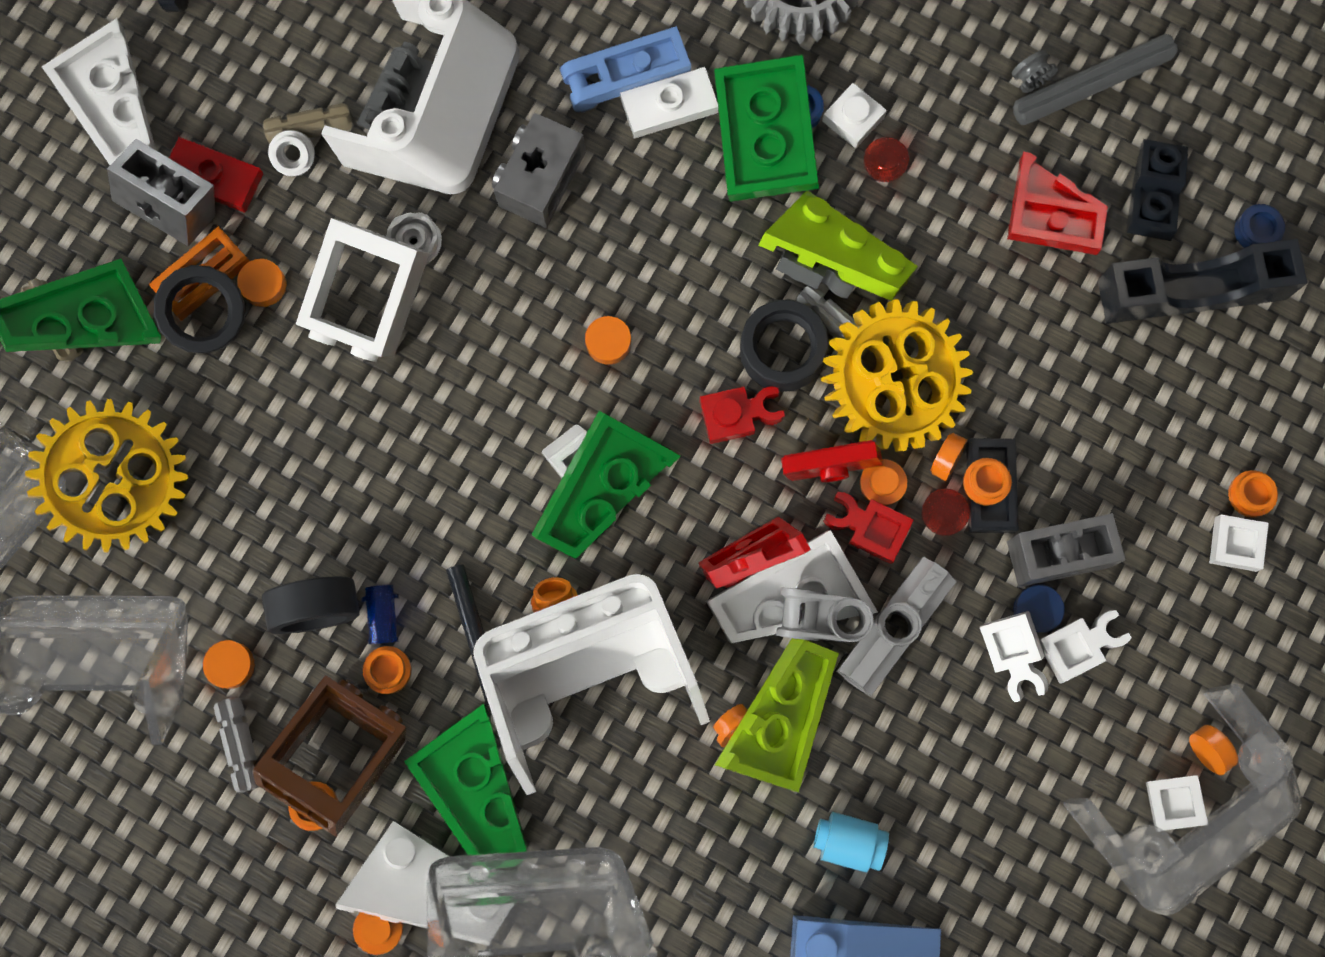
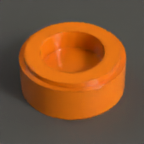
[237,259,286,307]
[585,316,631,365]
[930,433,968,481]
[203,640,255,689]
[1189,725,1238,775]

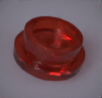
[863,137,909,182]
[922,489,970,536]

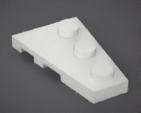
[42,18,156,165]
[706,530,878,643]
[336,821,516,946]

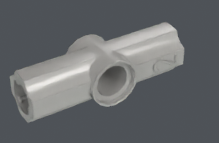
[837,557,957,697]

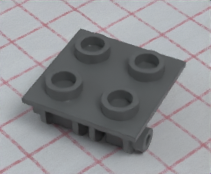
[357,42,433,130]

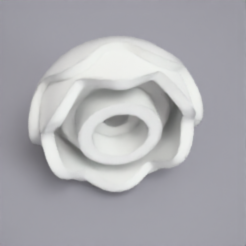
[386,213,442,265]

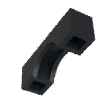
[1098,239,1308,324]

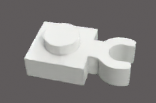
[980,611,1048,702]
[1039,611,1131,683]

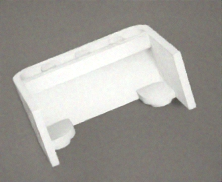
[321,0,520,194]
[474,574,710,795]

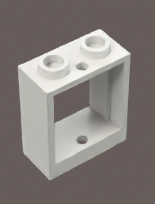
[296,218,430,362]

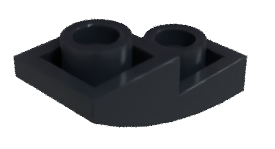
[1126,139,1188,241]

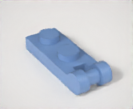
[560,26,691,112]

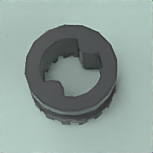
[1011,50,1058,93]

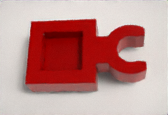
[699,386,785,444]
[823,492,914,564]

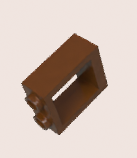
[253,675,406,837]

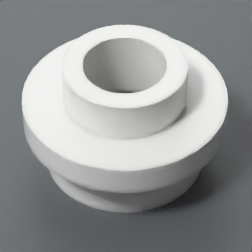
[268,130,315,176]

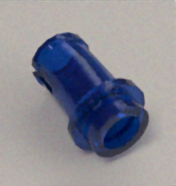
[361,585,399,645]

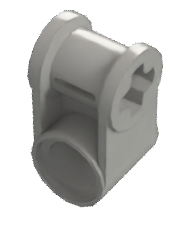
[776,587,874,642]

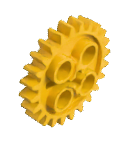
[821,299,973,452]
[25,399,188,553]

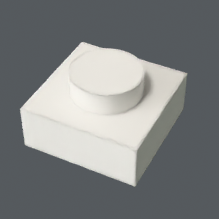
[822,83,887,149]
[1209,515,1268,572]
[1146,775,1208,832]

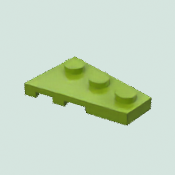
[758,190,918,301]
[715,638,839,793]

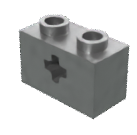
[492,112,586,228]
[107,139,215,246]
[1007,513,1125,588]

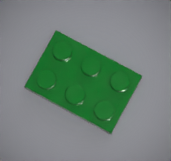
[714,55,819,202]

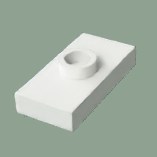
[620,67,719,138]

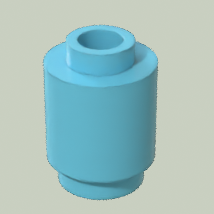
[813,812,889,872]

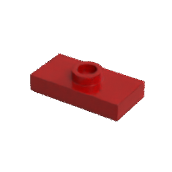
[169,137,264,213]
[781,440,883,482]

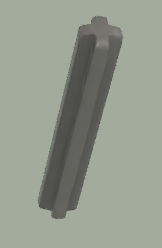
[1012,34,1178,125]

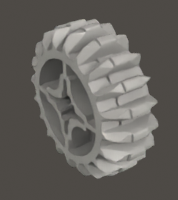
[743,0,858,45]

